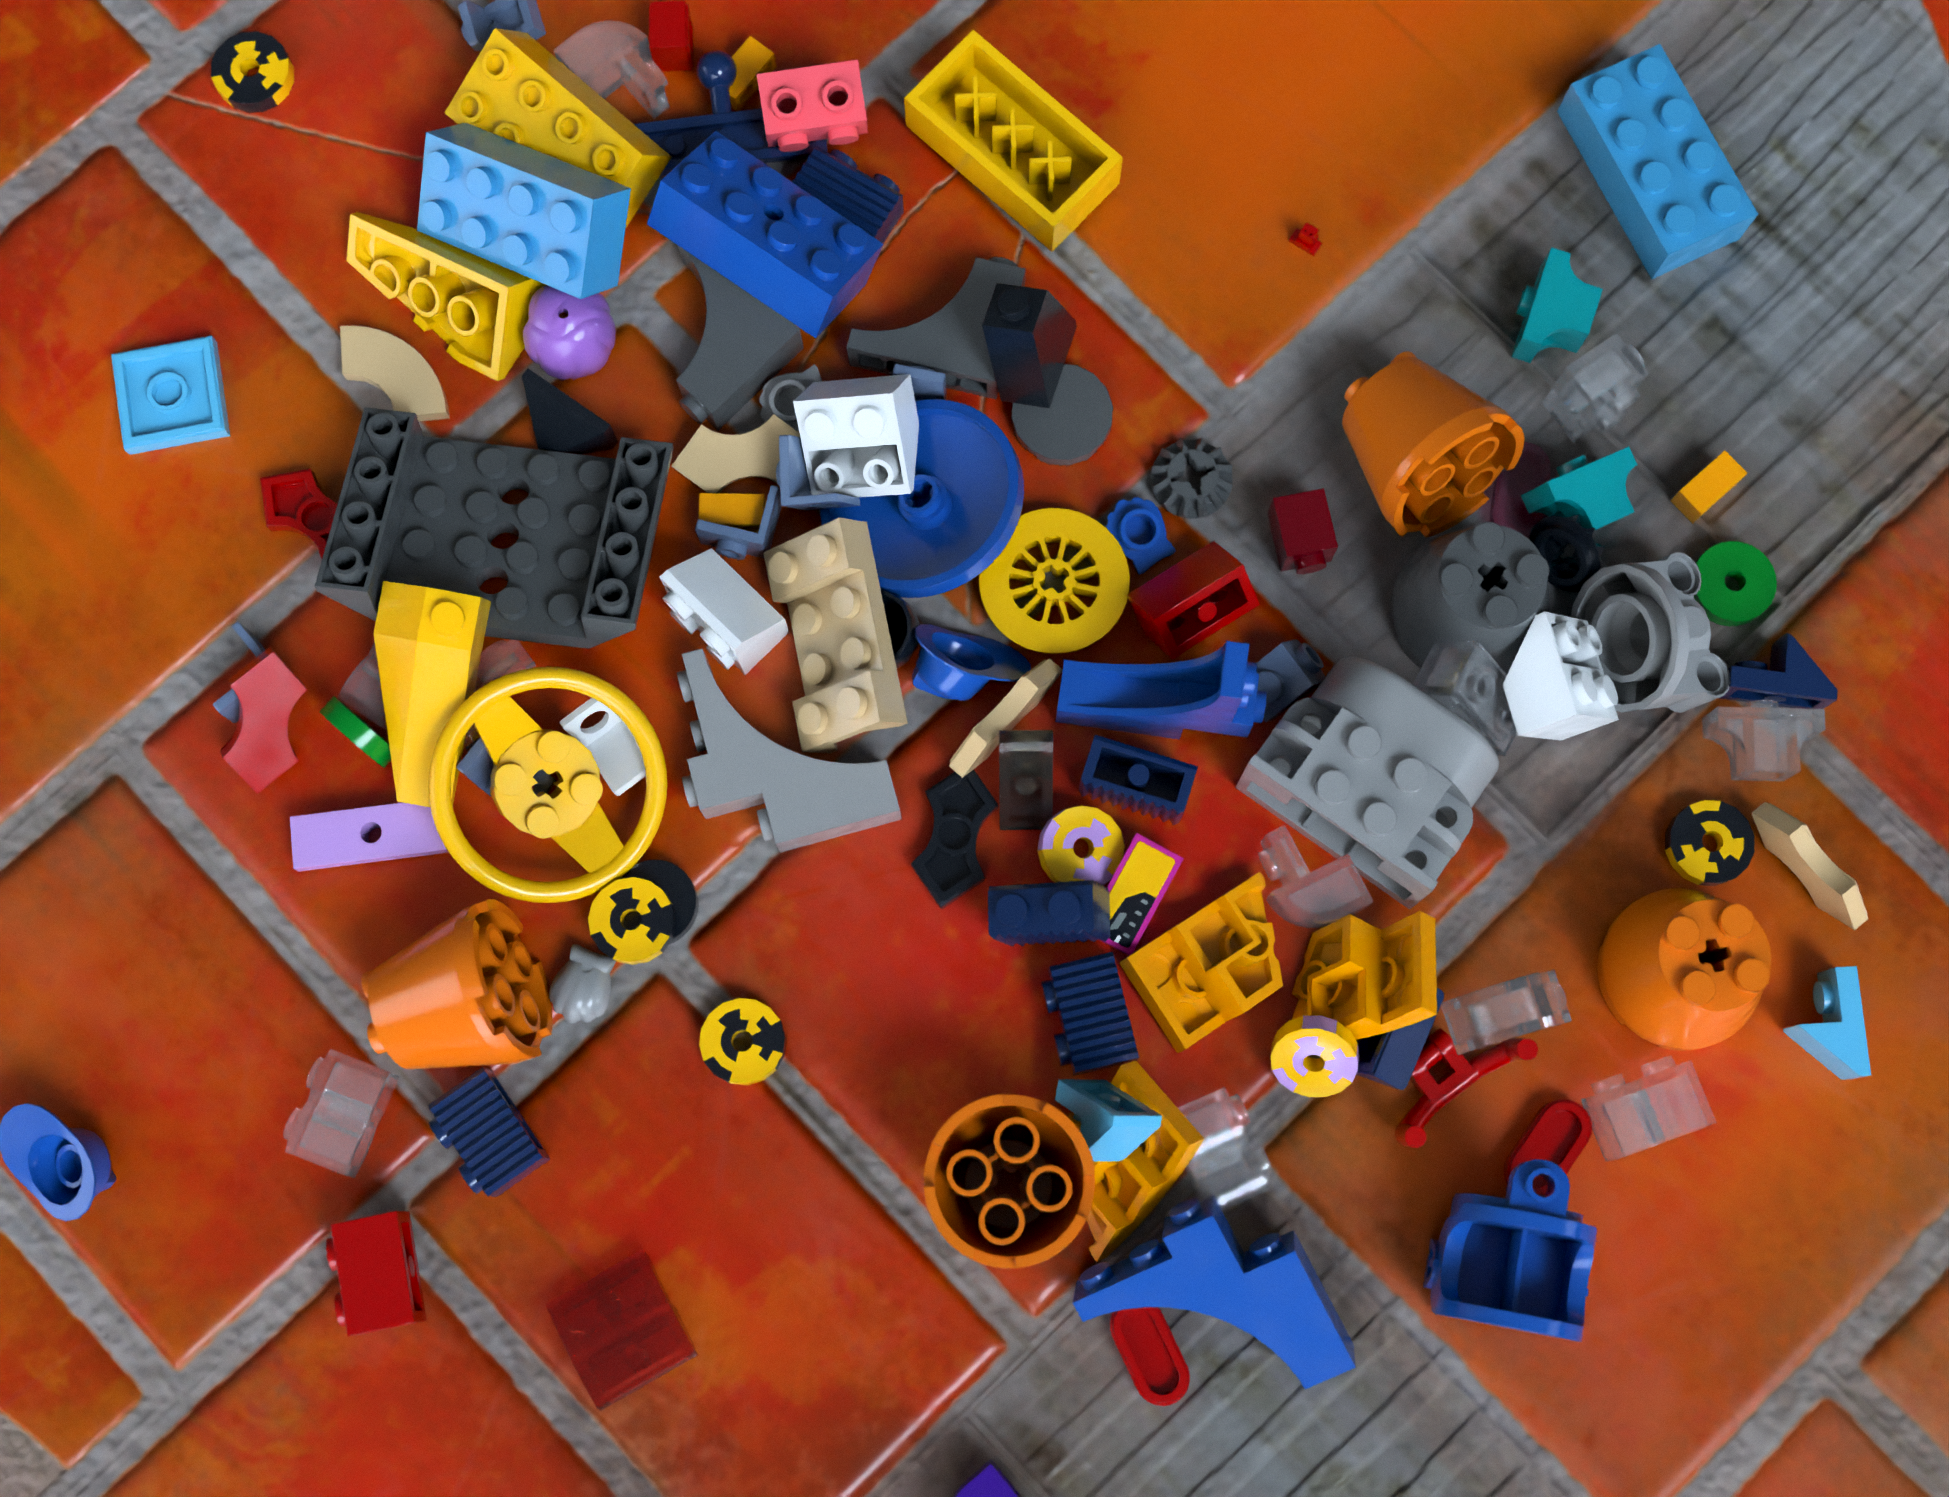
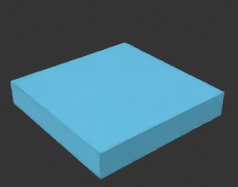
[111,336,230,455]

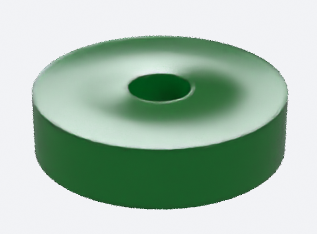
[1694,541,1777,626]
[319,696,391,768]

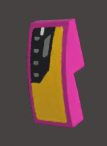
[1098,833,1184,956]

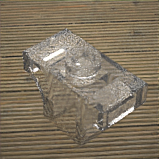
[1702,700,1826,781]

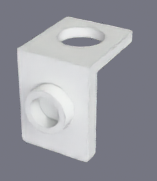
[559,698,646,796]

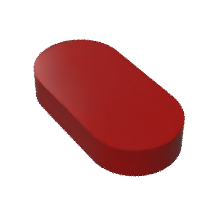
[1504,1099,1592,1197]
[1109,1307,1190,1406]

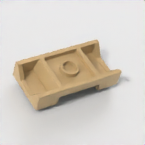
[763,517,908,753]

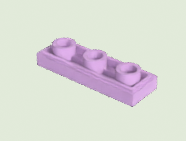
[290,802,449,872]

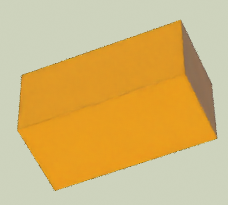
[729,36,777,111]
[1670,450,1748,524]
[699,493,766,533]

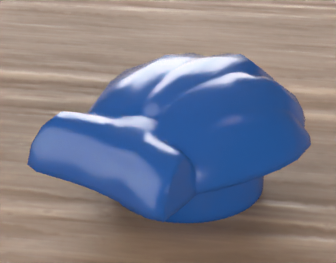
[1106,497,1176,574]

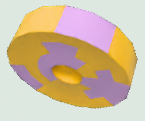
[1037,805,1125,885]
[1270,1015,1359,1097]

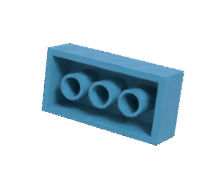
[1557,44,1758,280]
[417,123,631,299]

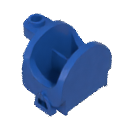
[1423,1159,1597,1342]

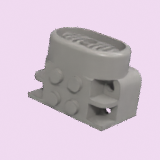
[1235,656,1499,910]

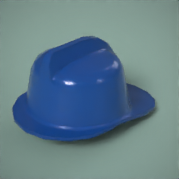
[912,624,1031,701]
[0,1103,117,1221]

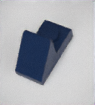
[1719,633,1838,712]

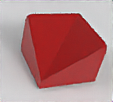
[649,1,694,72]

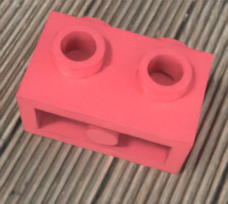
[757,60,868,152]

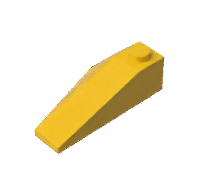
[347,212,546,381]
[373,581,491,807]

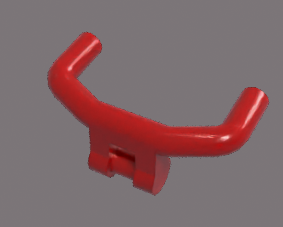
[1394,1028,1538,1148]

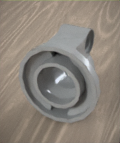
[1571,552,1730,713]

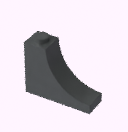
[676,246,804,431]
[847,257,1026,400]

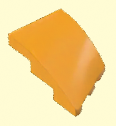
[1119,872,1283,1053]
[1292,911,1437,1040]
[1068,1060,1204,1262]

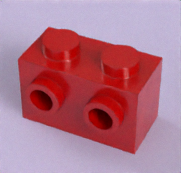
[1127,541,1260,660]
[326,1211,427,1337]

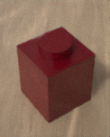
[1267,488,1338,574]

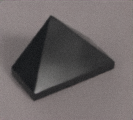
[522,369,618,455]

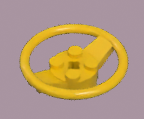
[428,666,667,903]

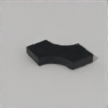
[911,769,999,910]

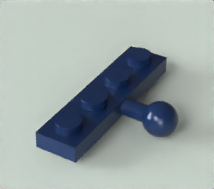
[634,50,828,176]

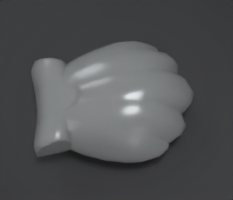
[759,364,822,431]
[549,944,616,1024]

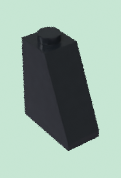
[982,283,1077,408]

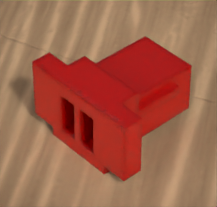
[1289,222,1322,256]

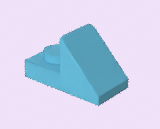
[1783,966,1871,1080]
[1055,1079,1162,1161]

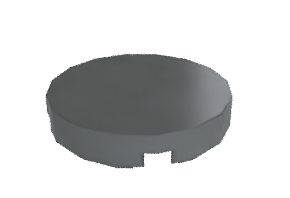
[1011,364,1113,466]

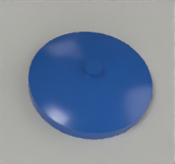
[820,399,1024,598]

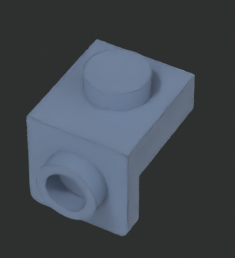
[458,0,546,52]
[1256,639,1326,723]

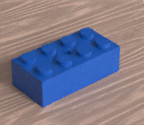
[647,130,883,338]

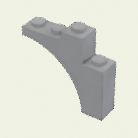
[677,649,902,853]

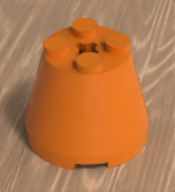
[1342,351,1524,538]
[1597,888,1771,1051]
[361,899,553,1070]
[923,1094,1095,1268]

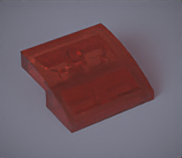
[545,1249,698,1411]

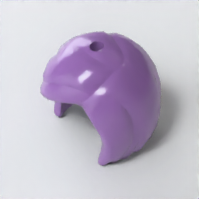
[523,285,616,380]

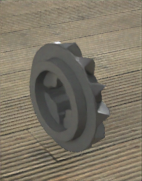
[1151,437,1233,519]

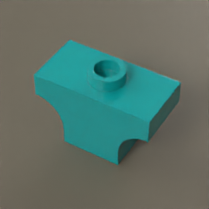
[1511,247,1603,363]
[1521,446,1637,531]

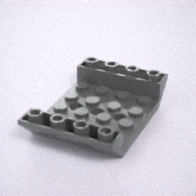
[315,407,673,649]

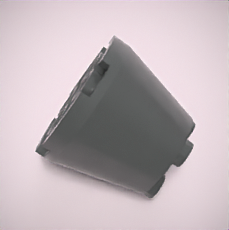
[1390,522,1550,685]

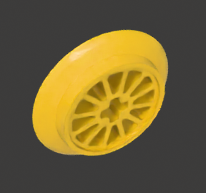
[979,508,1130,654]

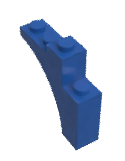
[1055,641,1267,740]
[1072,1195,1356,1389]

